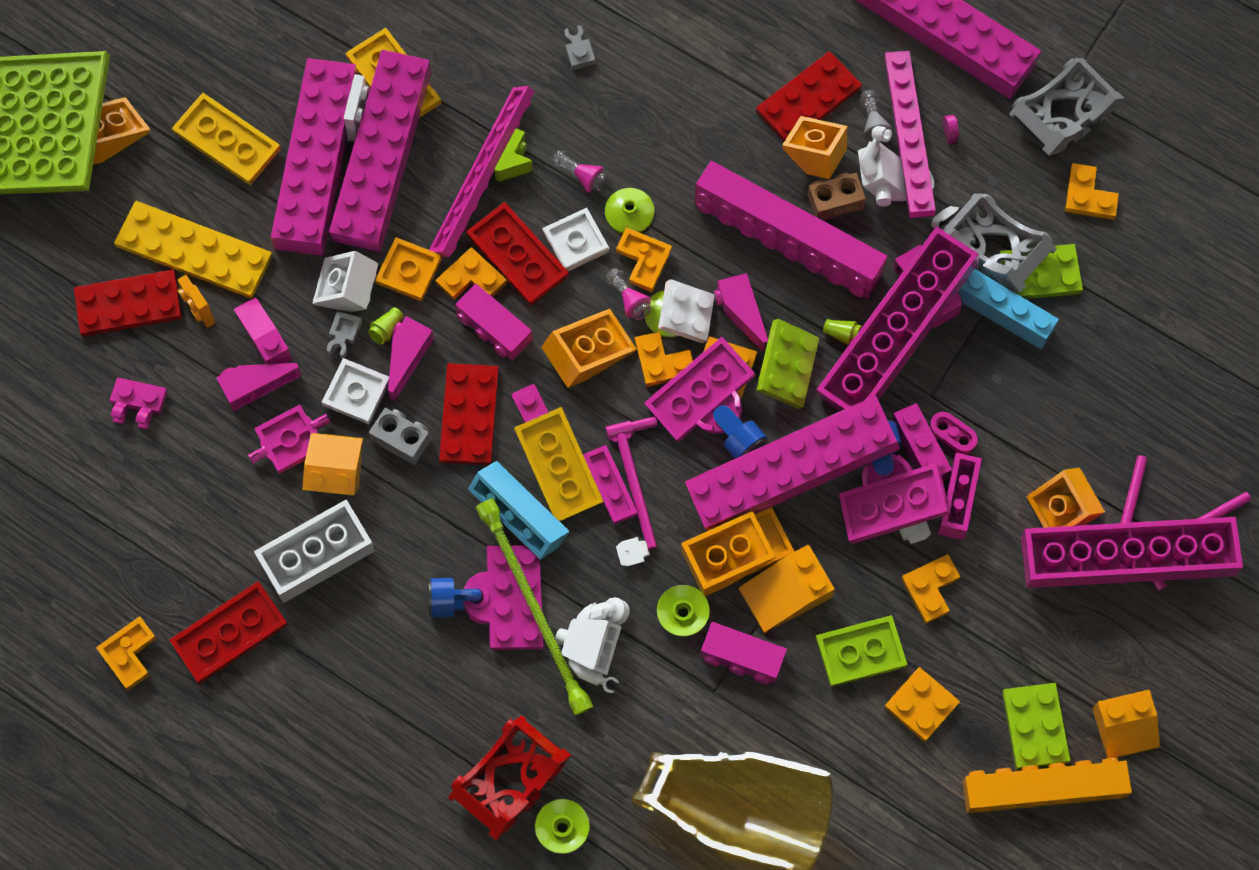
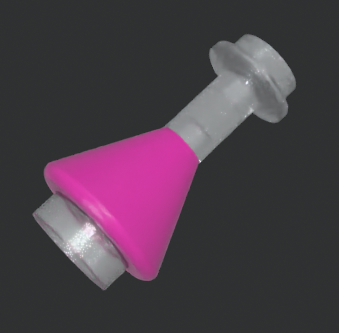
[552,150,607,193]
[606,268,651,320]

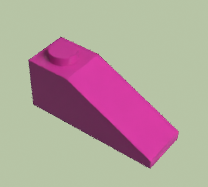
[714,273,768,352]
[234,297,292,364]
[388,316,434,401]
[216,363,302,411]

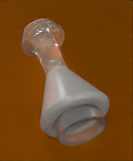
[860,90,892,144]

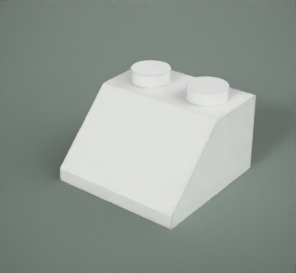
[312,251,378,312]

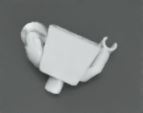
[858,126,934,207]
[556,597,629,693]

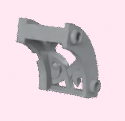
[1009,58,1124,155]
[941,194,1057,292]

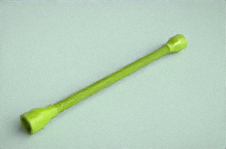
[475,499,594,716]

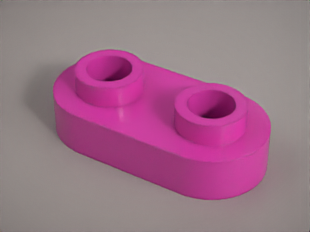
[930,412,978,454]

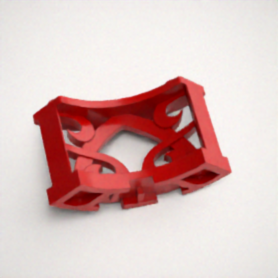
[448,715,571,840]

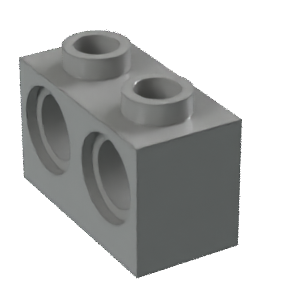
[369,408,431,466]

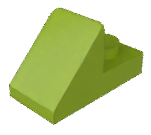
[494,129,533,182]

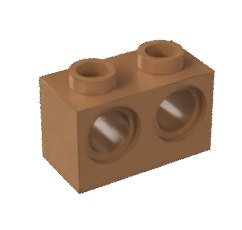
[807,173,866,220]

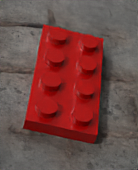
[756,51,862,142]
[466,202,569,306]
[74,269,182,337]
[439,363,499,466]
[169,581,288,684]

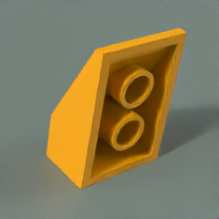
[93,97,150,165]
[541,309,637,388]
[681,511,776,597]
[738,545,835,634]

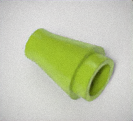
[368,307,404,344]
[823,319,862,345]

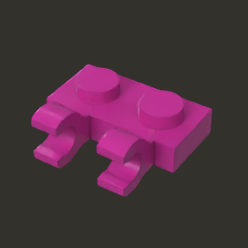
[110,377,168,430]

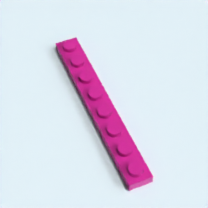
[884,51,936,218]
[429,86,535,257]

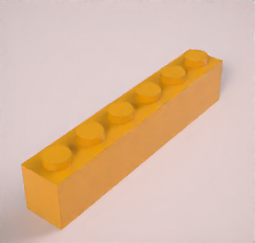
[962,758,1132,813]

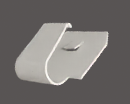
[931,206,959,229]
[899,522,931,544]
[616,537,650,566]

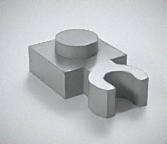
[565,25,595,70]
[327,311,362,359]

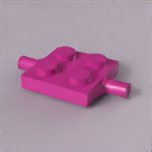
[248,405,331,474]

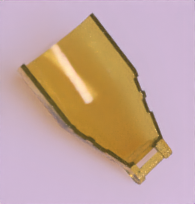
[631,752,833,870]

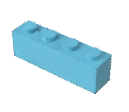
[958,269,1059,350]
[468,461,569,560]

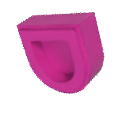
[942,115,959,145]

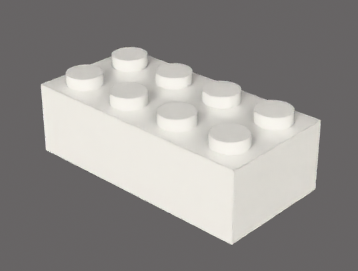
[254,500,375,603]

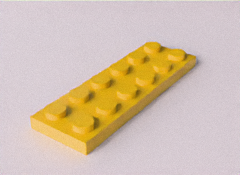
[114,201,273,299]

